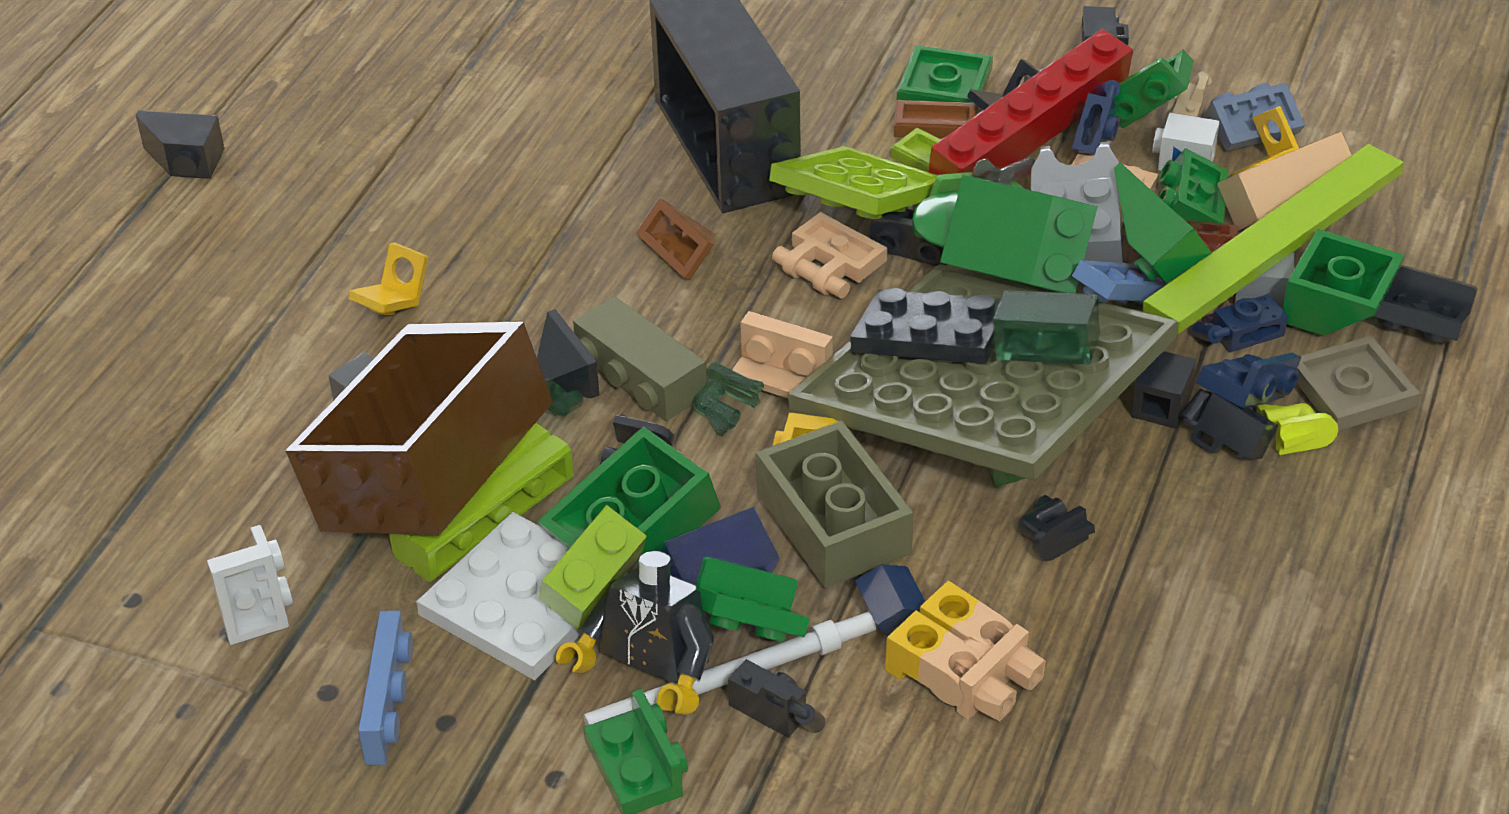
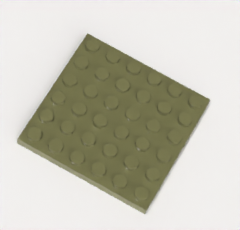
[788,264,1178,481]

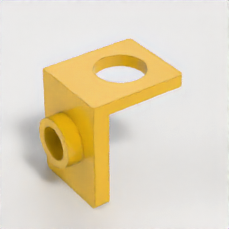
[1232,106,1299,176]
[348,242,428,315]

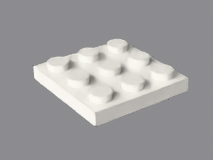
[416,512,628,681]

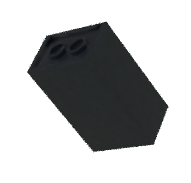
[649,0,801,214]

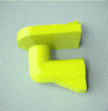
[1257,403,1338,455]

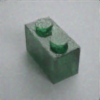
[993,290,1100,365]

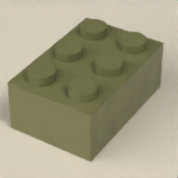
[756,420,913,588]

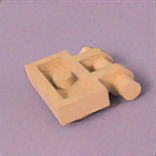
[772,212,887,299]

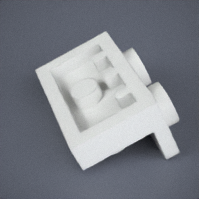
[207,525,293,645]

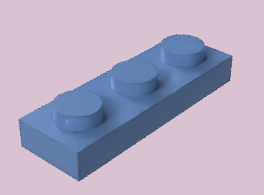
[1072,260,1166,304]
[358,611,413,765]

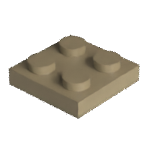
[1297,335,1421,431]

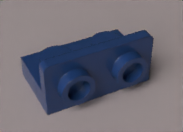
[1196,352,1301,408]

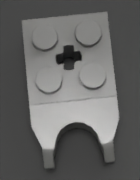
[1031,141,1124,263]

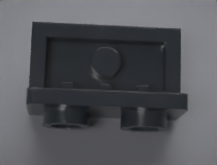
[1374,265,1478,343]

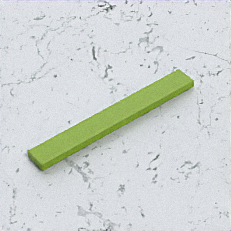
[1142,144,1404,334]

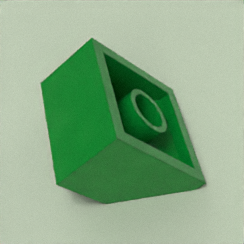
[1283,229,1405,336]

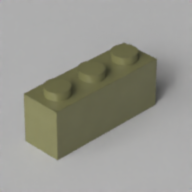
[573,296,707,422]

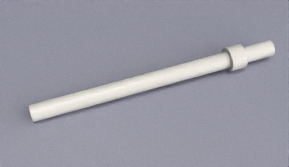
[583,611,876,726]

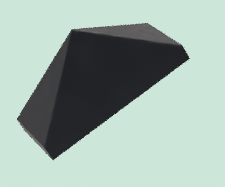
[537,309,600,399]

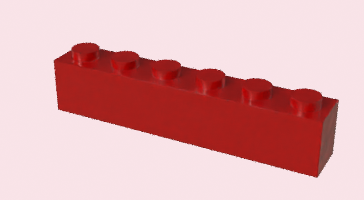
[928,29,1133,175]

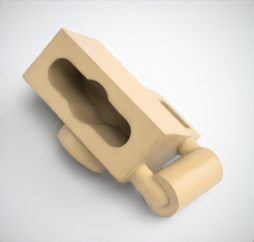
[1166,71,1212,120]

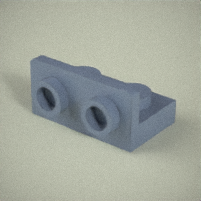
[1202,83,1305,152]

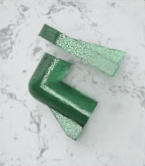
[693,362,764,437]

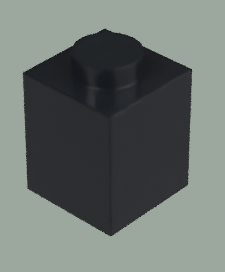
[1131,351,1196,429]

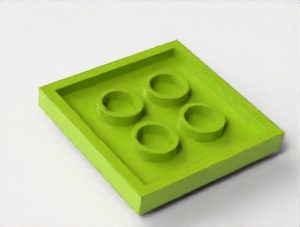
[769,146,938,219]

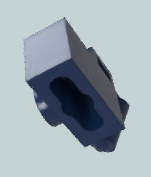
[1072,80,1120,156]
[1192,294,1288,352]

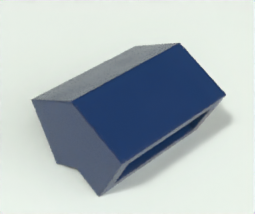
[855,564,925,637]

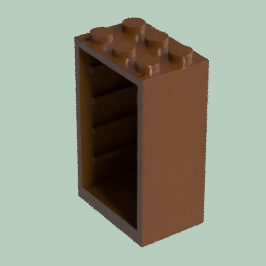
[285,322,553,535]

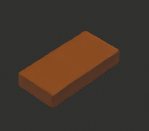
[894,100,978,139]

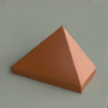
[636,198,715,280]

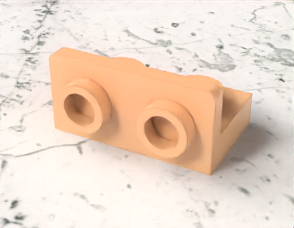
[731,311,833,398]

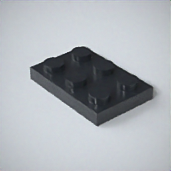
[850,288,1011,364]

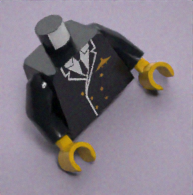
[556,551,714,715]

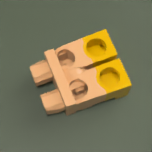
[885,580,1046,721]

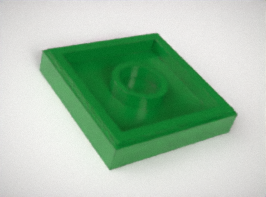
[897,45,993,107]

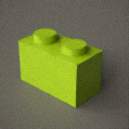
[539,505,647,630]

